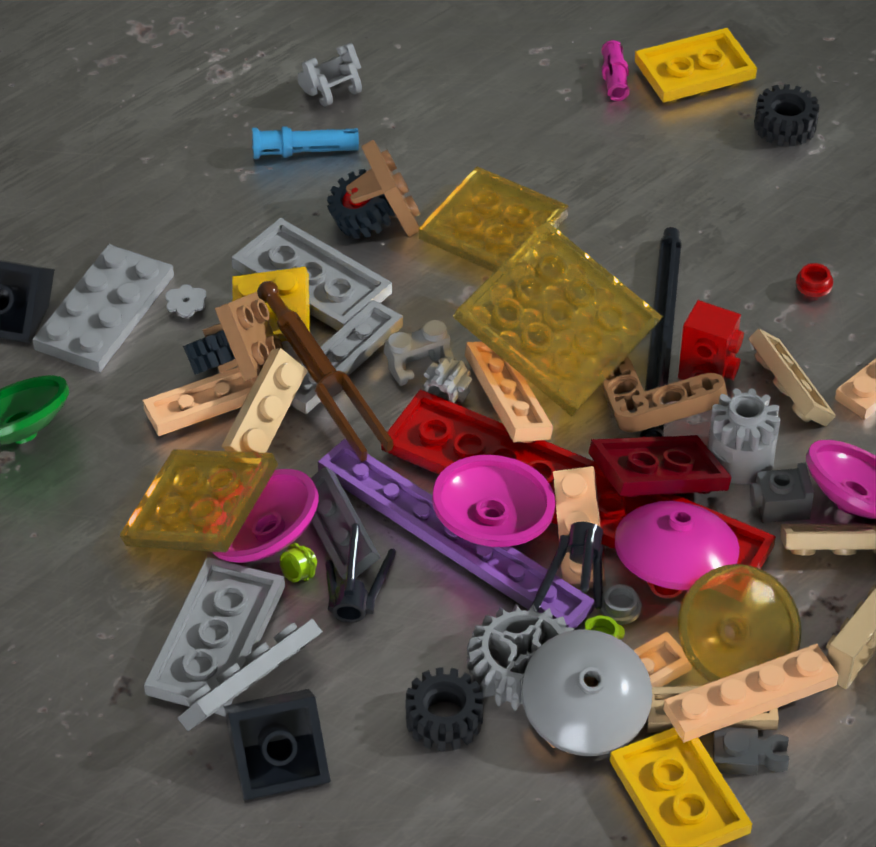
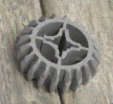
[467,604,574,711]

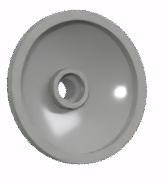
[521,630,652,756]

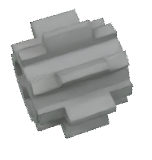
[422,357,472,404]

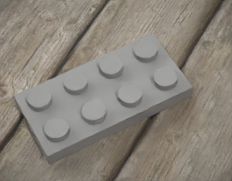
[231,218,392,331]
[33,244,174,373]
[144,557,285,716]

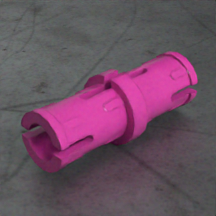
[601,40,630,101]

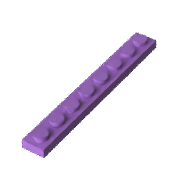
[318,439,595,629]

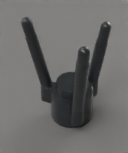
[531,522,604,611]
[325,523,396,623]

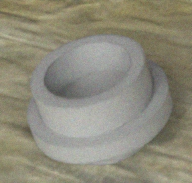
[600,585,641,625]

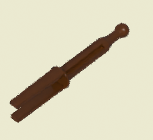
[257,281,394,462]

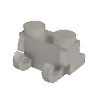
[298,43,362,107]
[384,320,455,386]

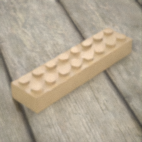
[826,584,876,689]

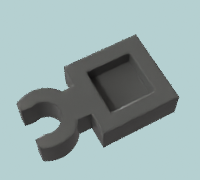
[713,727,789,775]

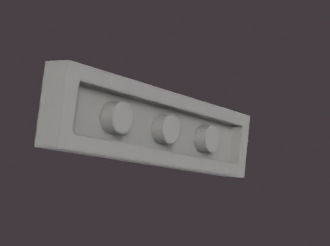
[291,300,403,414]
[178,618,322,731]

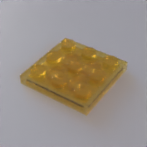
[419,166,569,280]
[120,449,278,553]

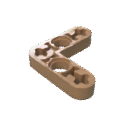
[597,354,728,433]

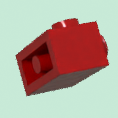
[678,300,744,384]

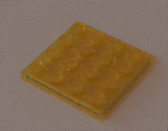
[453,221,663,416]

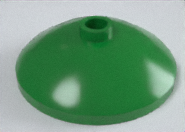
[0,375,70,445]

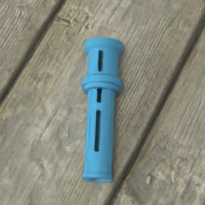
[252,126,359,159]

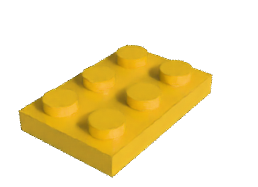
[635,28,757,103]
[610,728,752,847]

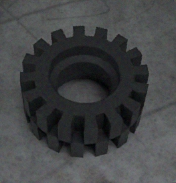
[754,84,820,147]
[405,667,484,751]

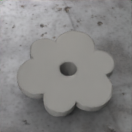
[165,284,207,318]

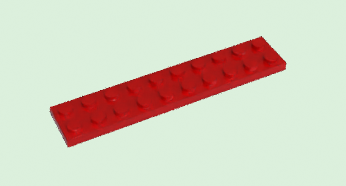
[381,389,776,602]

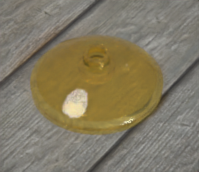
[678,564,802,683]

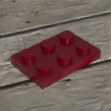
[588,435,732,498]

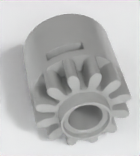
[707,388,781,485]

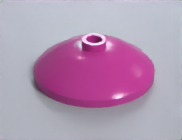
[806,440,876,519]
[432,455,555,547]
[204,469,319,563]
[615,501,739,590]

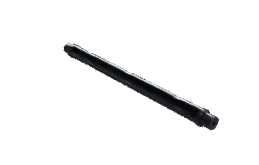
[640,227,682,437]

